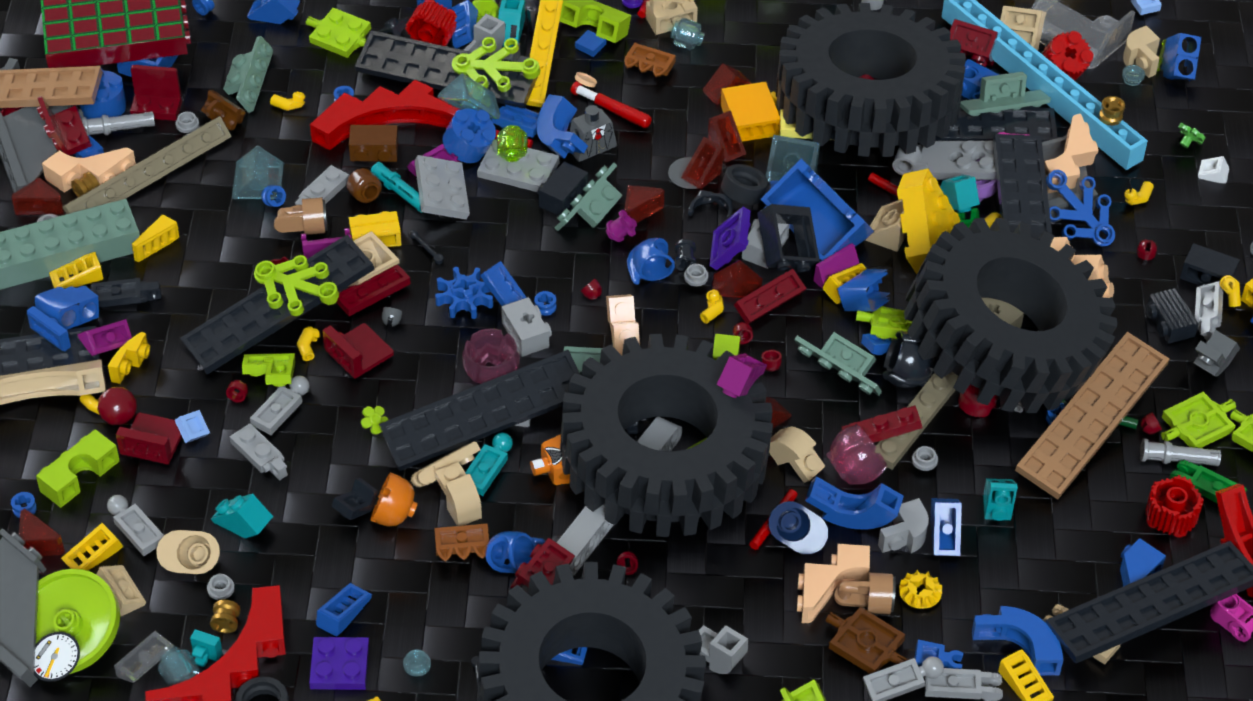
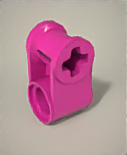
[1210,594,1253,642]

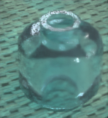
[670,18,705,50]
[158,647,200,687]

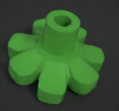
[1178,123,1206,148]

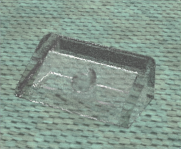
[114,631,174,683]

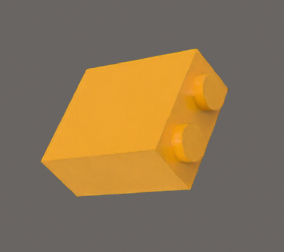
[721,82,781,143]

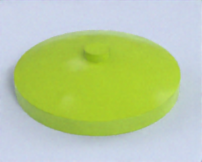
[36,569,120,674]

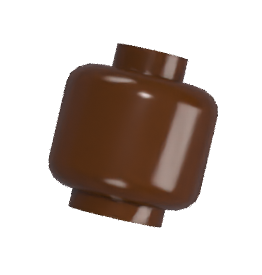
[347,168,382,203]

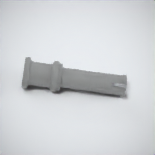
[82,111,155,136]
[1140,439,1221,466]

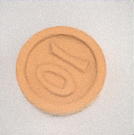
[574,72,597,87]

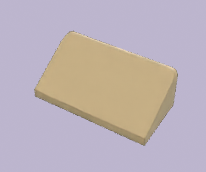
[96,565,146,617]

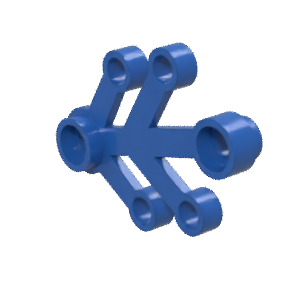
[1046,170,1115,247]

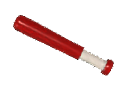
[571,81,652,128]

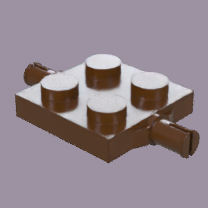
[826,607,909,674]

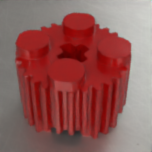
[405,0,457,46]
[1042,31,1094,81]
[1146,475,1204,538]

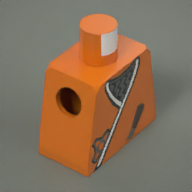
[530,434,570,485]

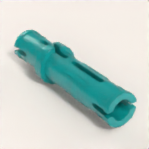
[371,162,422,213]

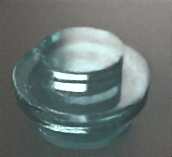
[1122,65,1145,86]
[403,649,431,676]

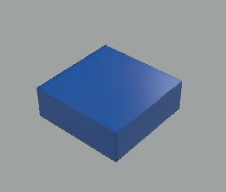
[575,30,606,57]

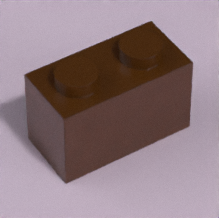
[349,125,398,162]

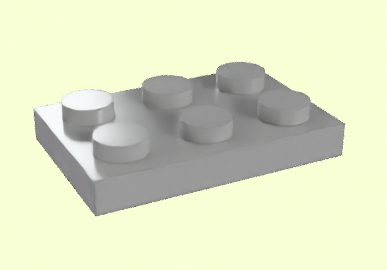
[477,139,559,192]
[415,155,470,220]

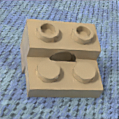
[646,0,698,35]

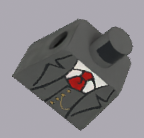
[570,105,617,162]

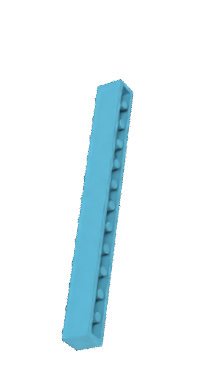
[942,0,1148,170]

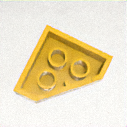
[897,169,961,274]

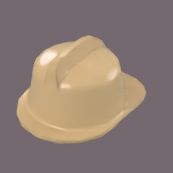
[156,530,220,574]

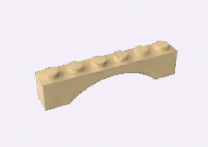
[0,359,106,405]

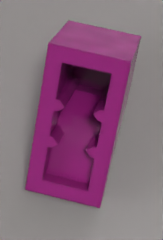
[717,353,767,398]

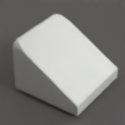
[1198,156,1229,184]

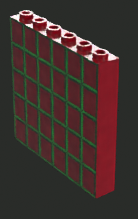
[41,0,191,68]

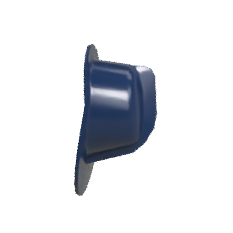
[769,501,828,554]

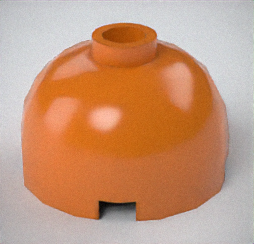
[370,472,418,526]

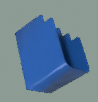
[1161,33,1202,82]
[837,269,890,312]
[35,286,99,330]

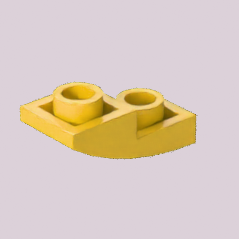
[108,332,150,384]

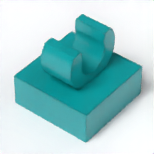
[190,629,223,667]

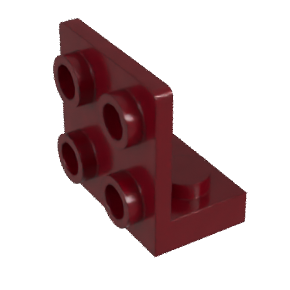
[950,19,998,67]
[130,65,182,121]
[37,96,92,156]
[323,323,394,379]
[116,413,182,465]
[510,538,575,589]

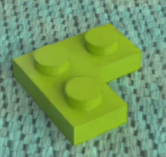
[242,353,295,387]

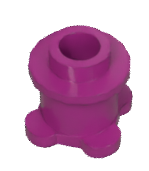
[606,210,637,242]

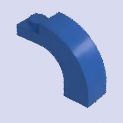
[537,94,588,159]
[805,476,904,529]
[972,606,1064,676]

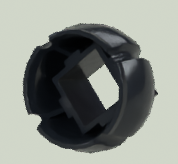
[883,330,936,388]

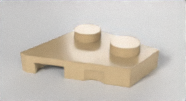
[1000,6,1046,51]

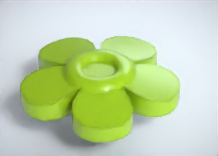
[361,406,389,435]

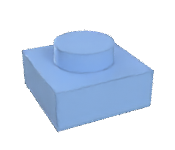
[1131,0,1162,15]
[175,410,210,443]

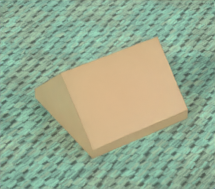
[866,200,907,252]
[348,231,400,287]

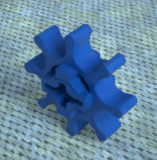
[435,267,493,319]

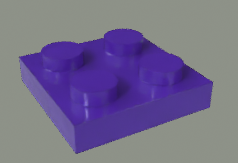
[709,207,751,270]
[309,637,369,690]

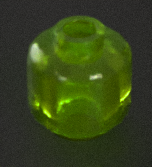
[497,125,528,162]

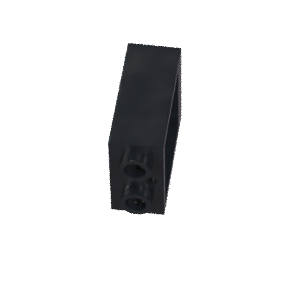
[757,204,820,272]

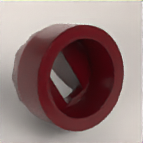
[1136,239,1157,260]
[581,279,602,300]
[733,322,753,344]
[762,350,782,372]
[226,380,248,402]
[1141,412,1162,434]
[617,552,638,575]

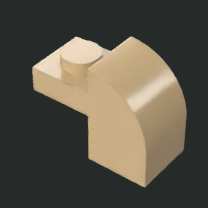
[1123,26,1160,78]
[769,427,825,483]
[435,462,482,526]

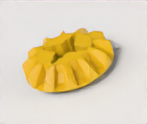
[899,570,942,609]

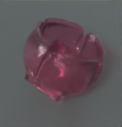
[462,329,520,384]
[826,424,888,485]

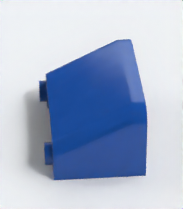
[761,159,874,264]

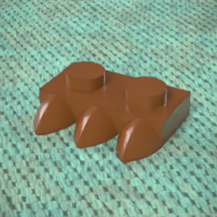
[624,43,676,77]
[434,524,489,562]

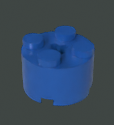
[79,68,126,119]
[442,109,496,163]

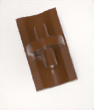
[201,90,245,130]

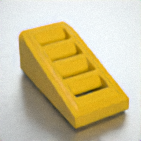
[132,215,179,262]
[49,252,103,289]
[823,263,867,304]
[61,523,123,571]
[998,649,1054,701]

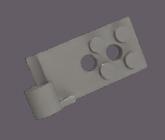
[892,140,997,180]

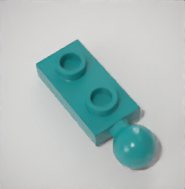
[465,433,513,496]

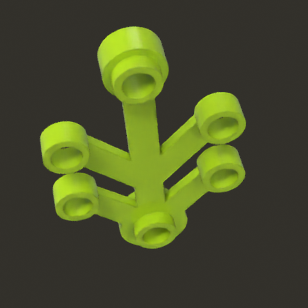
[452,37,541,92]
[254,255,339,316]

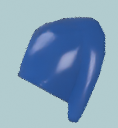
[627,238,675,285]
[485,531,545,573]

